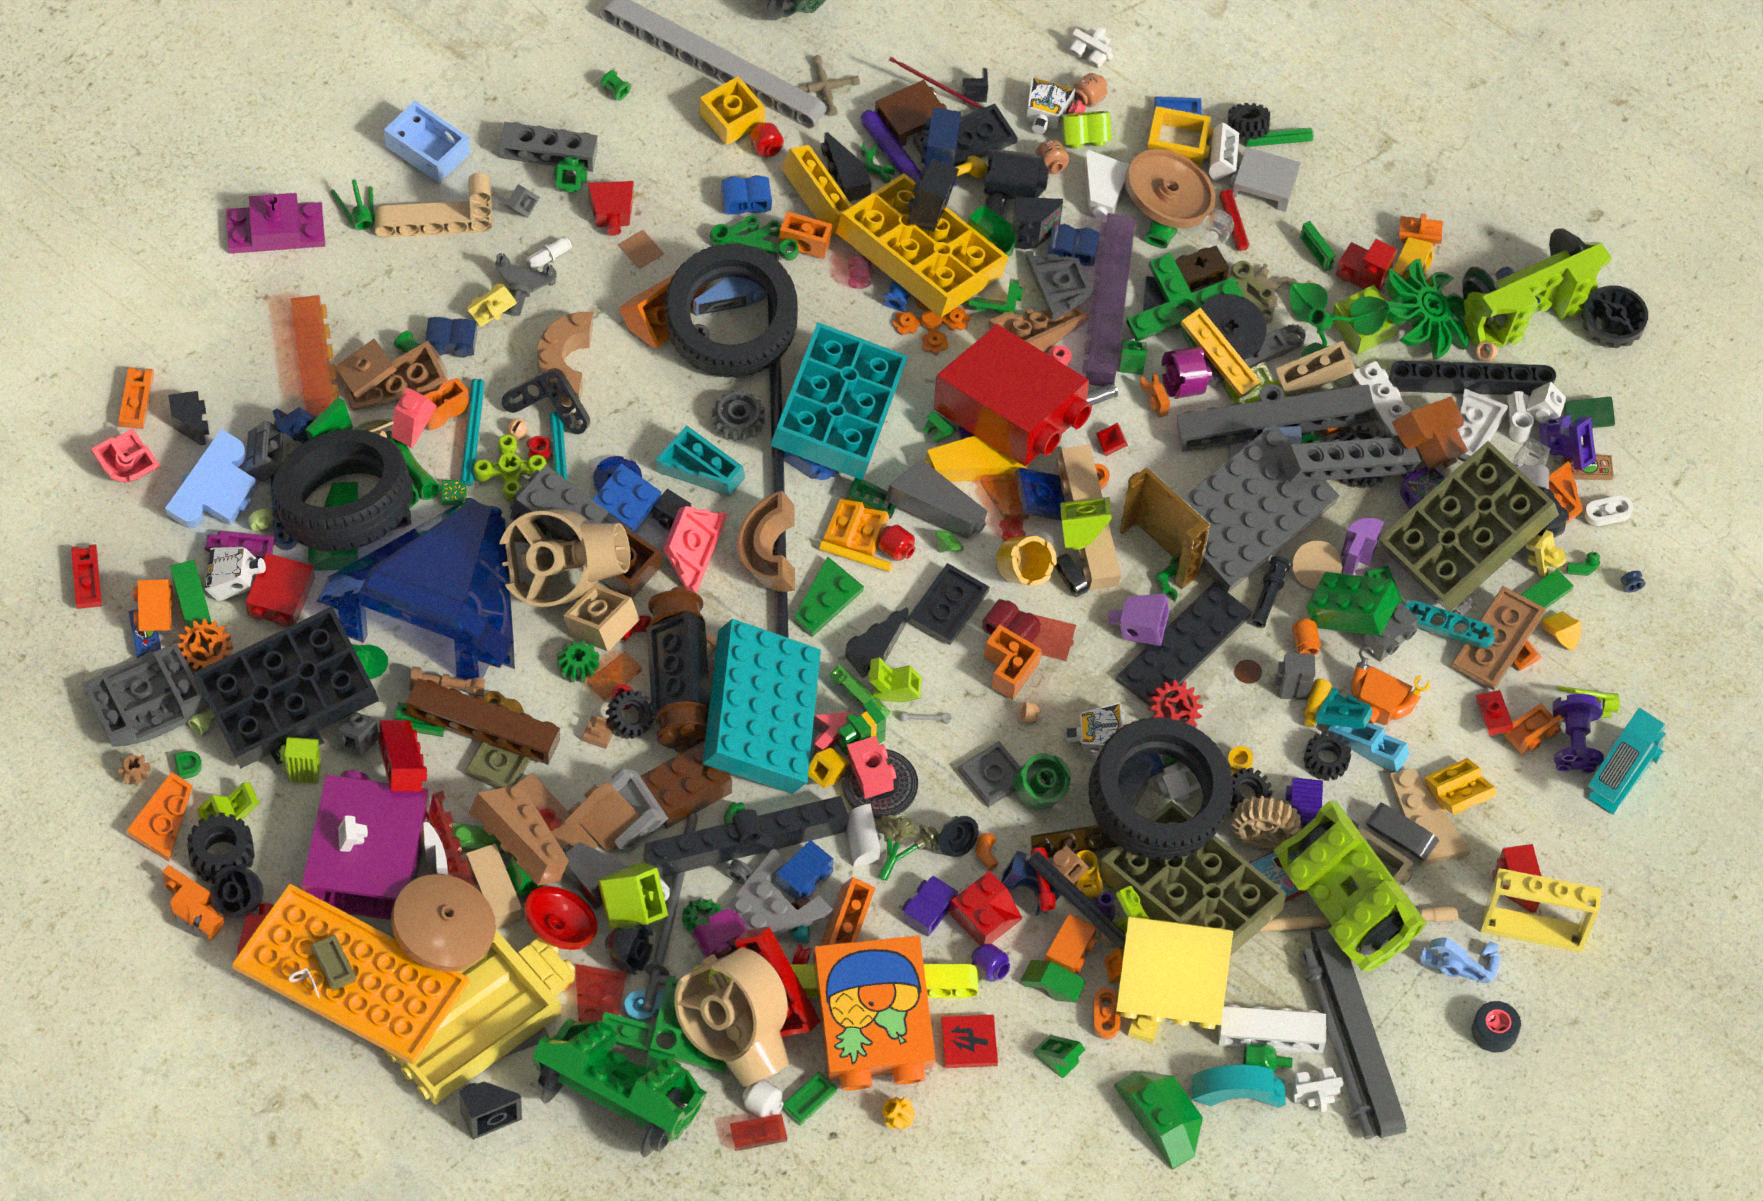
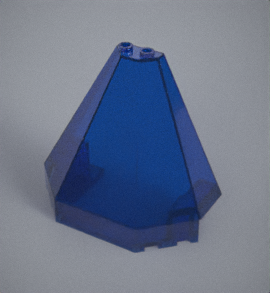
[316,498,515,680]

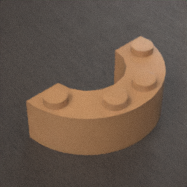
[537,312,593,407]
[737,491,795,592]

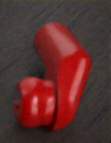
[621,615,652,641]

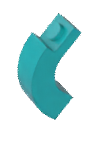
[1191,1065,1286,1108]

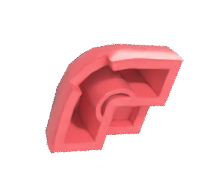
[91,428,160,483]

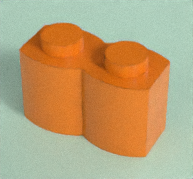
[424,378,469,430]

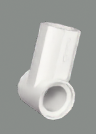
[1507,391,1534,443]

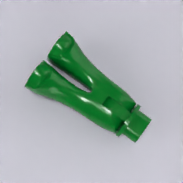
[385,431,442,508]

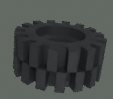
[1228,102,1270,140]
[606,690,655,739]
[1304,731,1352,781]
[1230,767,1273,813]

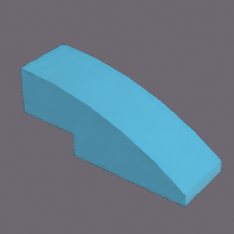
[1328,722,1410,772]

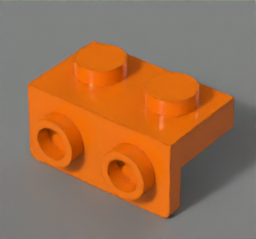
[1502,703,1563,755]

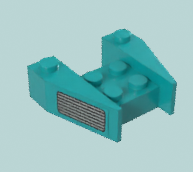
[1588,707,1666,815]

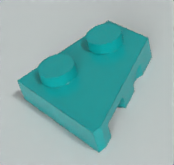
[1316,688,1373,729]

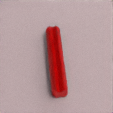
[1219,189,1250,251]

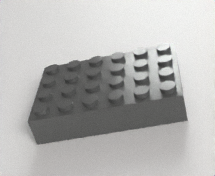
[1182,423,1340,593]

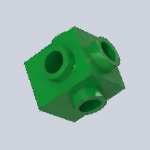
[553,157,588,192]

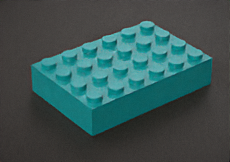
[770,322,908,480]
[702,618,821,794]

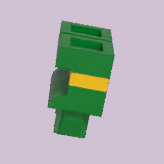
[837,700,886,756]

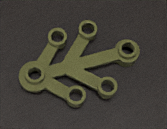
[1228,261,1274,331]

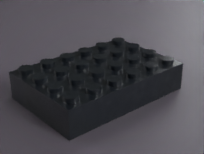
[193,606,379,769]

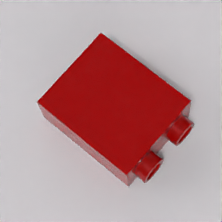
[933,324,1092,466]

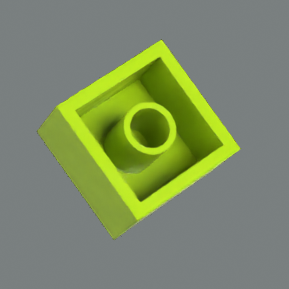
[1332,285,1399,355]

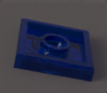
[1015,467,1065,521]

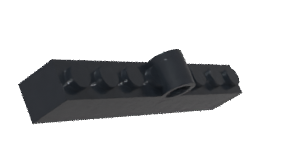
[643,796,849,878]

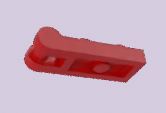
[71,544,102,609]

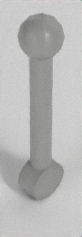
[899,711,952,724]

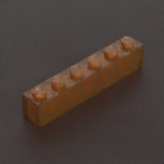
[291,295,339,417]

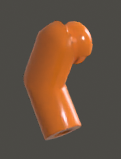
[975,833,999,871]

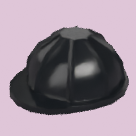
[938,816,979,857]

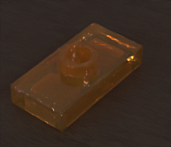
[587,651,642,701]

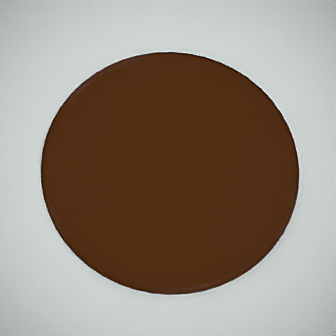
[1235,660,1262,684]

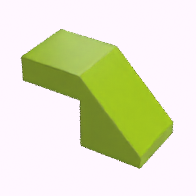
[197,782,260,820]

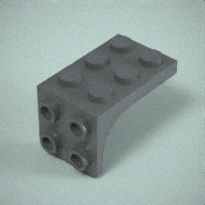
[510,465,609,541]

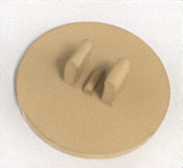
[1293,540,1342,590]

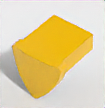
[1541,611,1581,650]

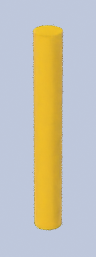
[819,540,893,572]

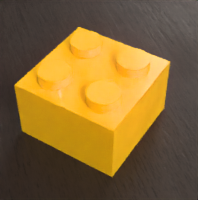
[699,76,766,146]

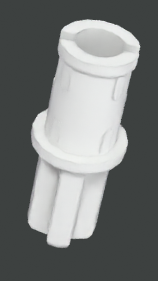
[526,236,572,270]

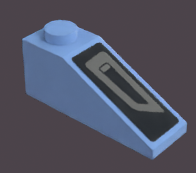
[693,277,767,316]

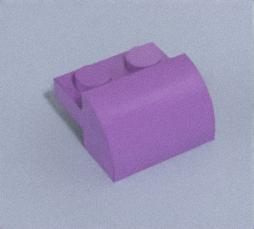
[1341,518,1384,575]

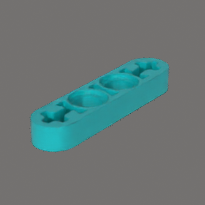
[1405,600,1495,649]

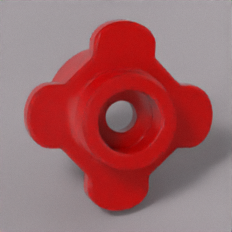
[526,436,552,459]

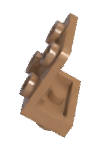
[564,781,641,851]

